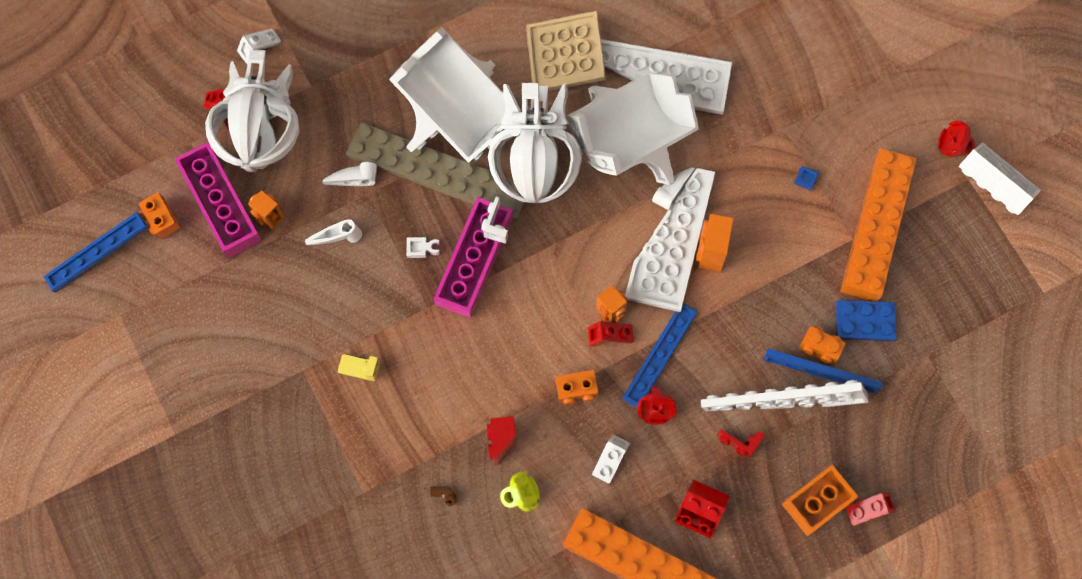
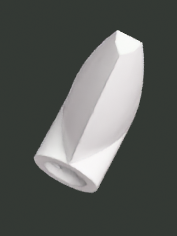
[323,162,377,186]
[652,167,695,210]
[305,219,362,245]

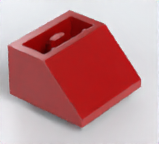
[487,416,517,465]
[674,479,730,539]

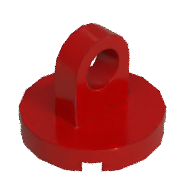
[938,120,975,157]
[637,387,677,425]

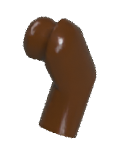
[430,486,457,506]

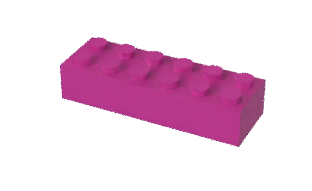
[174,142,262,259]
[434,197,513,319]

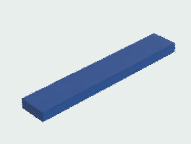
[43,212,149,293]
[622,303,698,408]
[763,349,883,394]

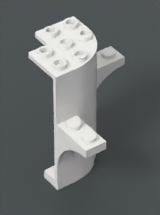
[389,27,506,163]
[567,72,699,185]

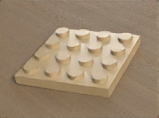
[526,11,606,91]

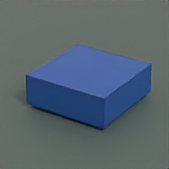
[794,166,819,191]

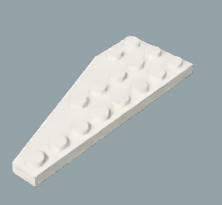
[601,39,732,115]
[625,168,715,312]
[701,380,869,411]

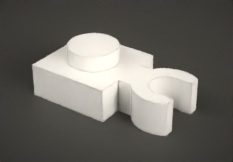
[406,237,440,258]

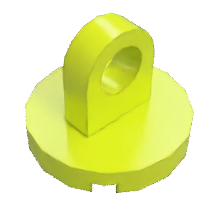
[500,471,540,512]

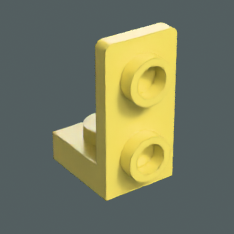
[338,354,380,382]

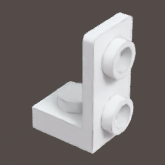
[237,29,281,64]
[481,197,508,244]
[592,435,630,483]

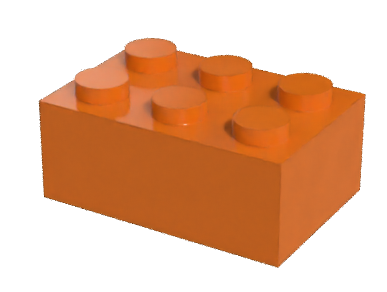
[696,214,733,273]
[782,465,858,537]

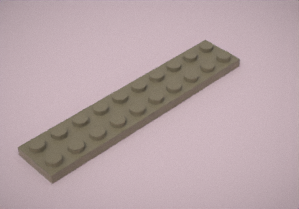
[346,122,526,221]

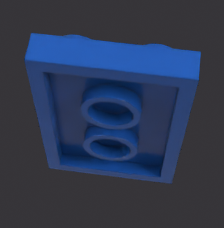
[836,300,896,342]

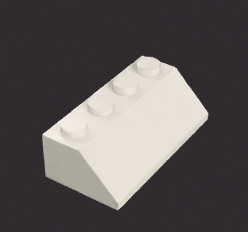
[959,142,1041,215]

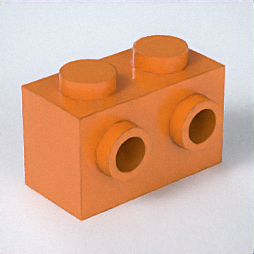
[248,190,285,230]
[138,192,181,239]
[596,285,627,323]
[799,325,846,366]
[555,370,598,405]

